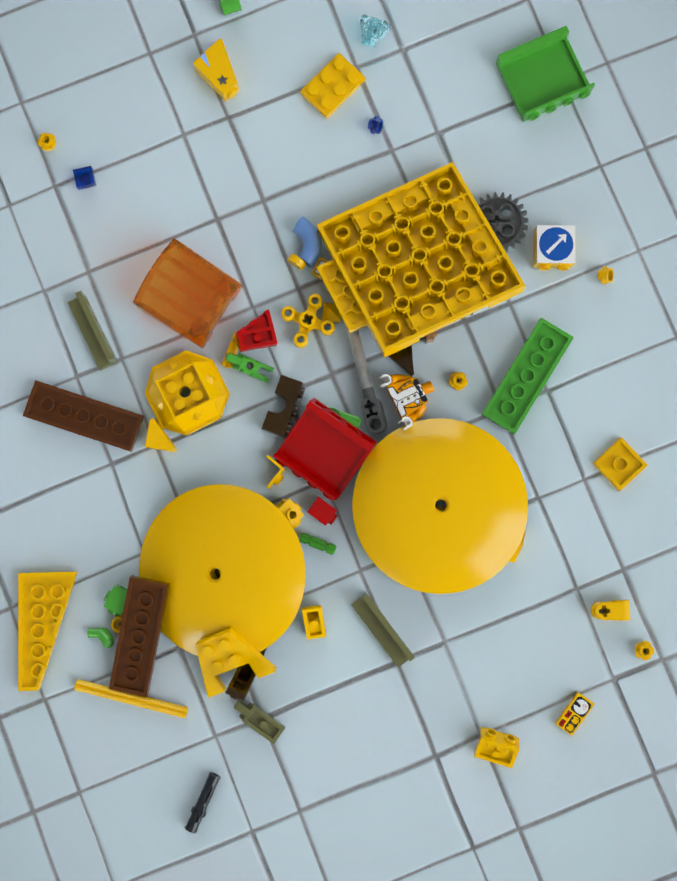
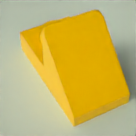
[302,605,326,639]

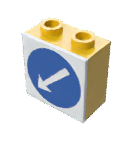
[533,225,576,271]

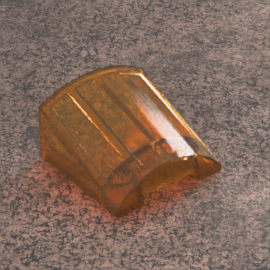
[133,238,243,349]

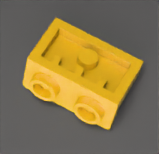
[474,727,519,768]

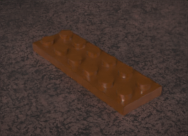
[23,380,144,452]
[109,575,170,697]

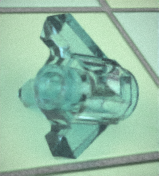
[360,14,390,48]

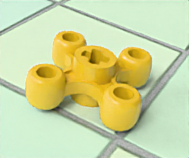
[281,294,335,348]

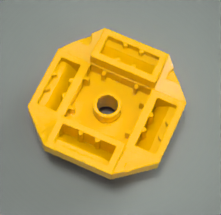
[145,350,230,436]

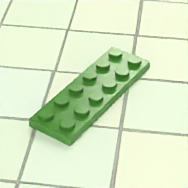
[481,318,574,435]

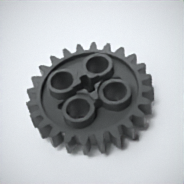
[478,192,528,253]

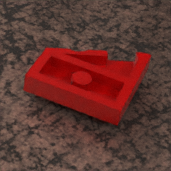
[236,310,278,352]

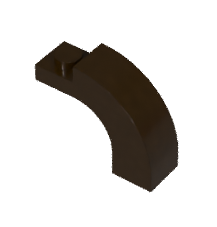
[225,648,267,701]

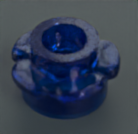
[368,115,383,134]

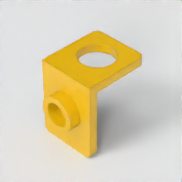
[266,455,286,490]

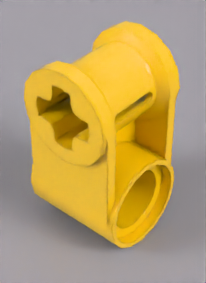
[590,600,631,621]

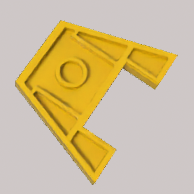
[195,628,277,698]

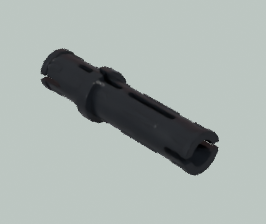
[185,772,221,834]

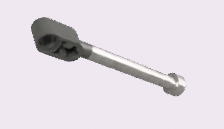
[346,327,387,434]

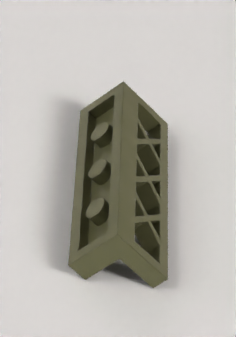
[67,291,118,370]
[351,593,415,668]

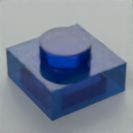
[73,166,97,190]

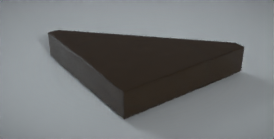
[388,345,414,376]

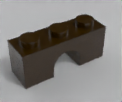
[261,375,306,438]

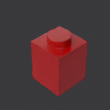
[307,496,338,526]

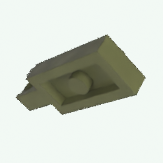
[234,700,286,744]

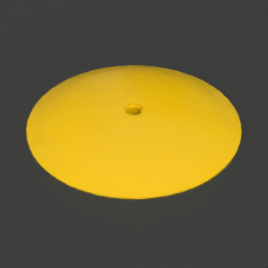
[352,418,528,594]
[139,484,306,656]

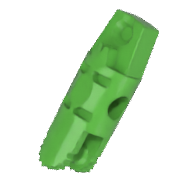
[225,353,274,383]

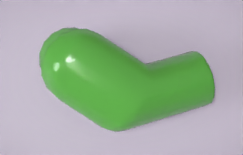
[87,628,114,648]

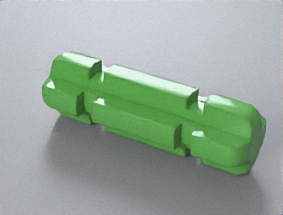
[299,533,336,555]

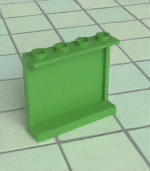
[496,26,595,122]

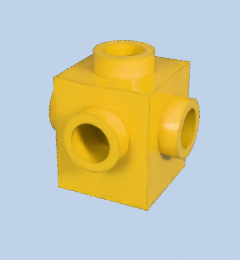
[276,498,304,528]

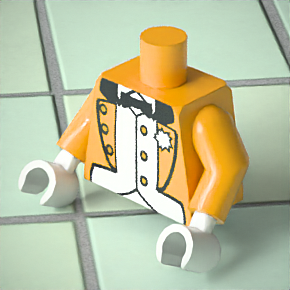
[378,374,435,431]

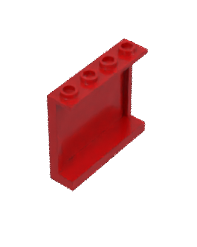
[273,398,377,501]

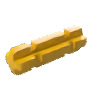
[221,332,239,369]

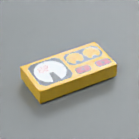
[555,691,595,736]

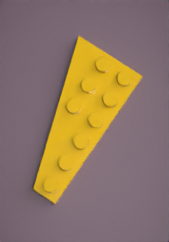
[18,571,78,691]

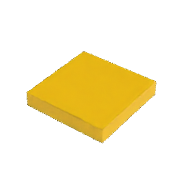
[592,437,648,491]

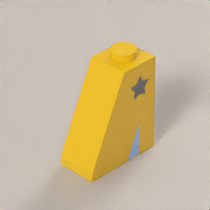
[193,38,239,102]

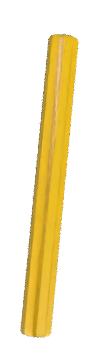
[74,679,188,718]

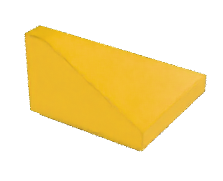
[322,302,341,323]

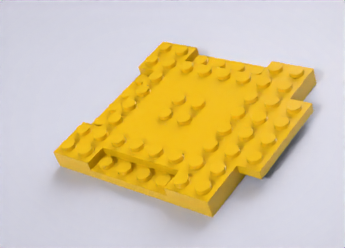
[316,162,525,358]

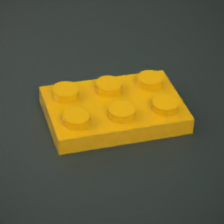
[300,53,366,119]

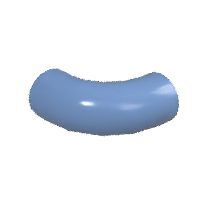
[293,216,321,268]

